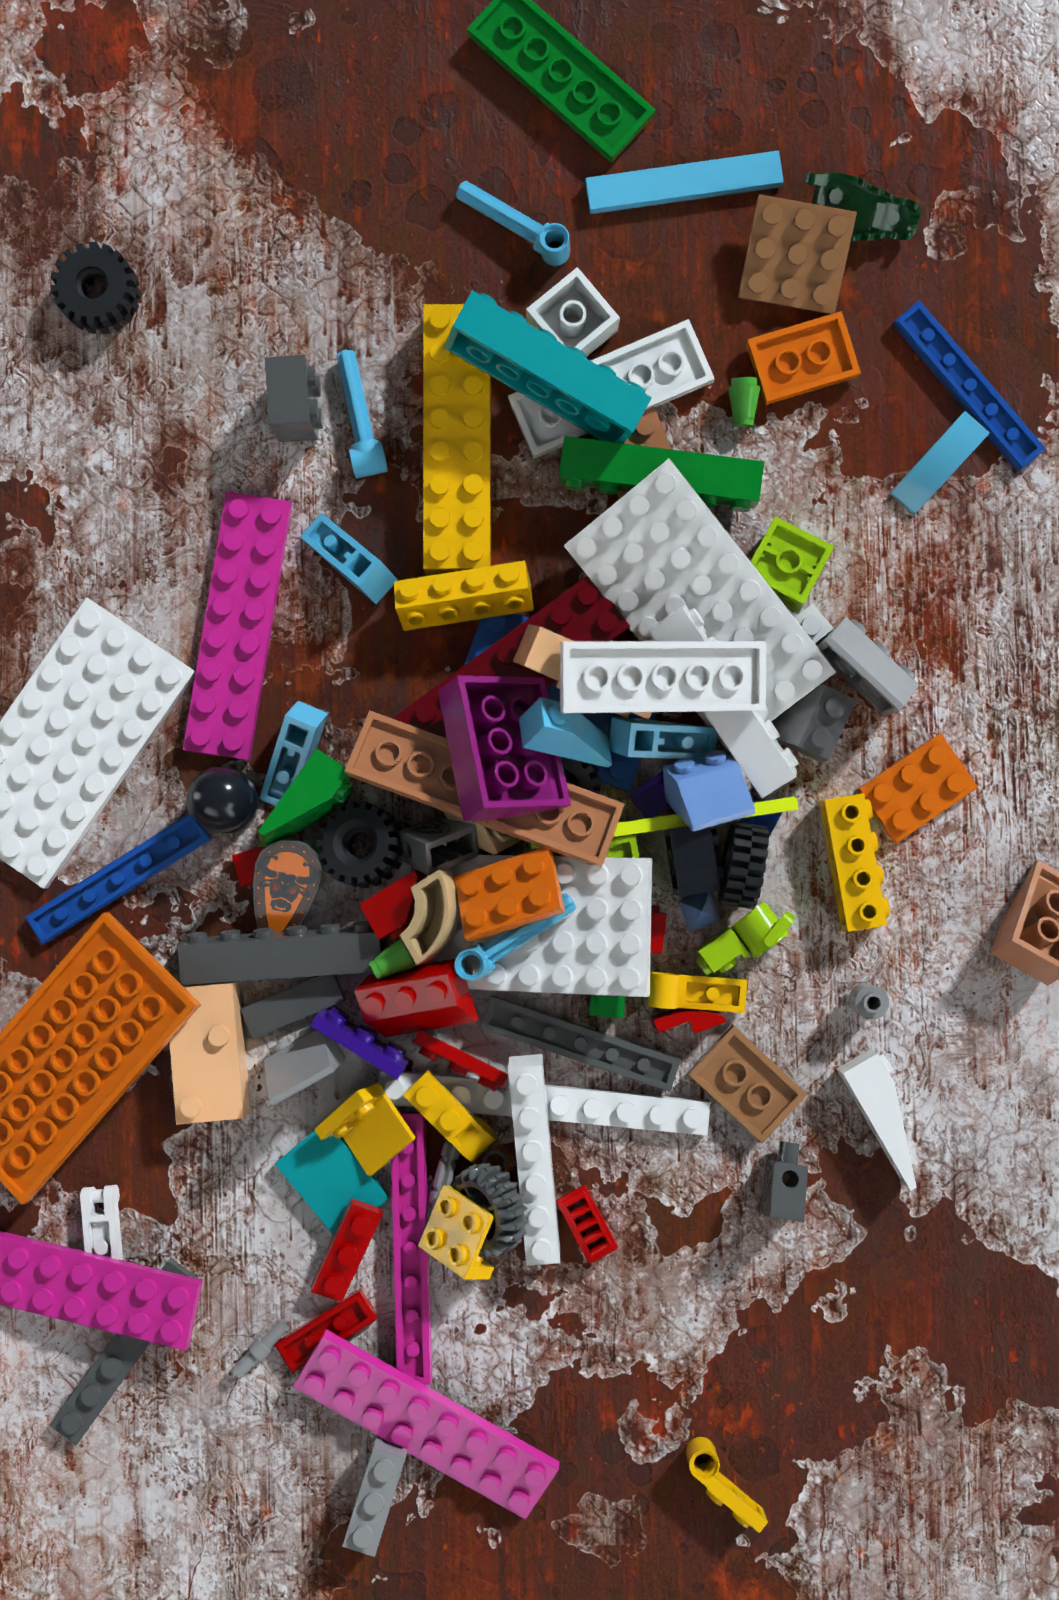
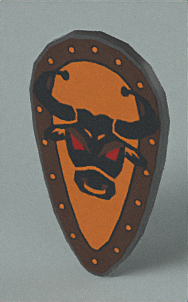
[253,838,322,933]

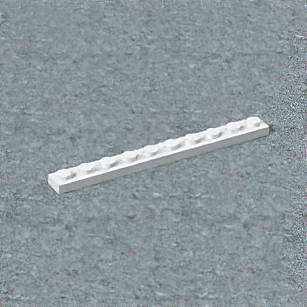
[379,1070,711,1136]

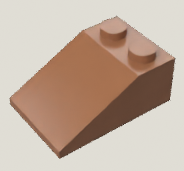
[991,860,1059,986]

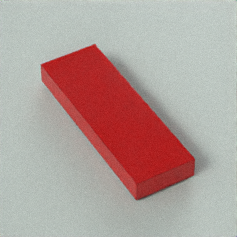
[275,1288,378,1373]

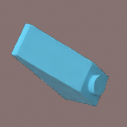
[300,513,398,604]
[519,697,612,768]
[259,701,328,806]
[609,717,718,759]

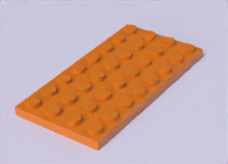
[0,913,201,1205]

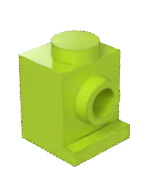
[695,926,750,976]

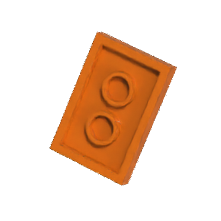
[746,311,861,405]
[857,733,978,843]
[454,846,565,942]

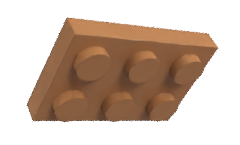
[688,1024,808,1143]

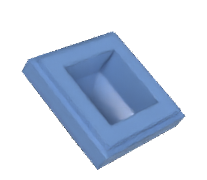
[678,892,721,932]

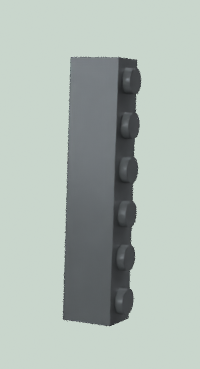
[177,921,384,985]

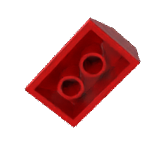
[354,958,478,1037]

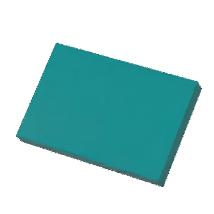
[275,1130,390,1236]

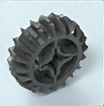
[451,1162,529,1257]

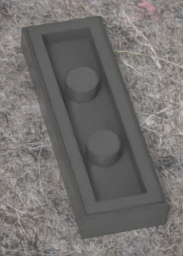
[240,975,346,1039]

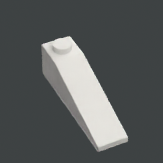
[837,1049,917,1191]

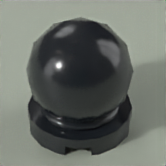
[186,767,260,833]

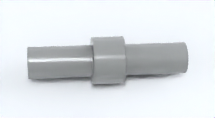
[232,1320,289,1378]

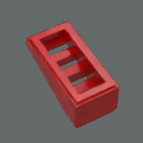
[556,1184,618,1264]

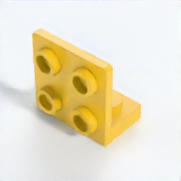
[314,1083,415,1176]
[418,1185,494,1280]

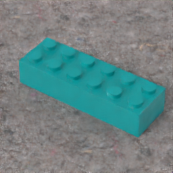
[444,290,652,443]

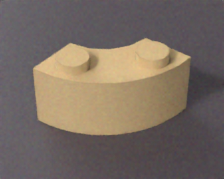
[400,870,460,965]

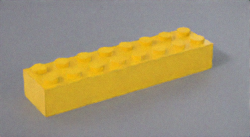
[423,304,491,576]

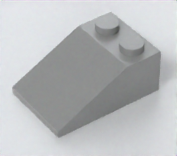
[264,1026,346,1106]

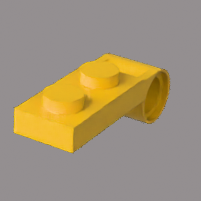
[647,972,747,1013]
[403,1069,497,1162]
[686,1437,768,1533]

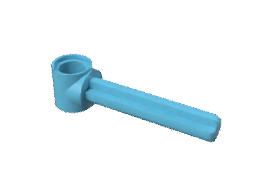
[456,181,570,266]
[336,350,388,479]
[455,893,576,981]

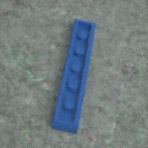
[892,300,1046,472]
[25,813,212,945]

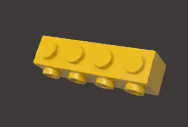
[394,561,534,631]
[818,793,890,932]

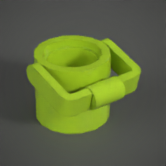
[731,901,795,959]

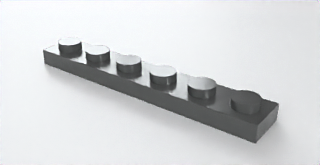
[481,995,681,1092]
[49,1258,197,1445]

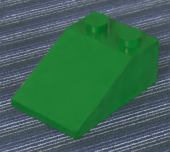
[258,748,352,848]

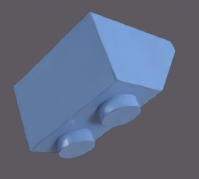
[663,750,755,832]

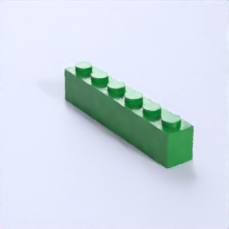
[559,436,764,512]

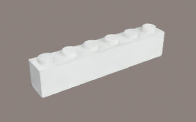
[648,604,798,798]
[508,1054,560,1266]

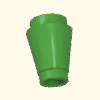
[728,377,760,427]
[368,938,416,980]

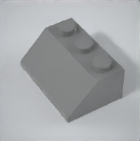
[817,617,919,717]

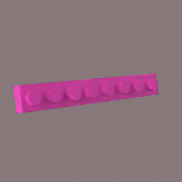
[391,1112,433,1385]

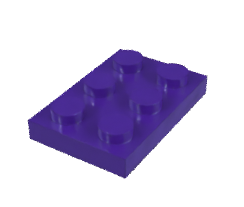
[310,1006,410,1080]

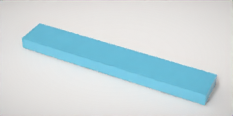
[585,150,784,214]

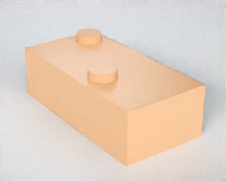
[513,624,652,720]
[169,981,251,1125]

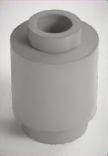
[849,983,889,1020]

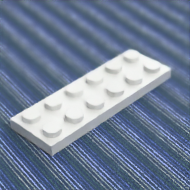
[508,319,715,459]
[560,641,766,713]

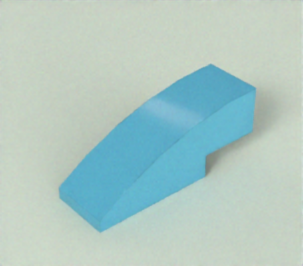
[890,411,990,515]

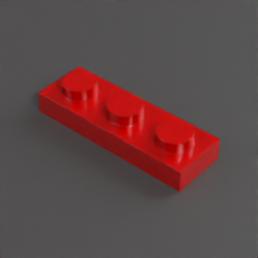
[413,1030,509,1092]
[310,1198,383,1302]

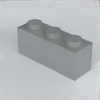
[342,1435,407,1557]

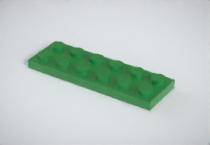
[467,0,656,163]

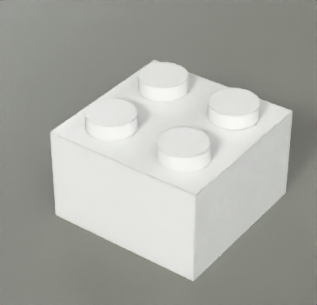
[526,267,620,357]

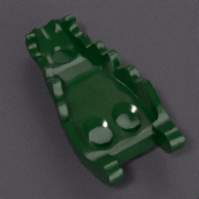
[804,172,921,243]

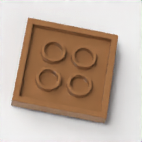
[737,194,857,315]

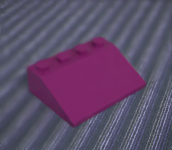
[438,676,571,821]

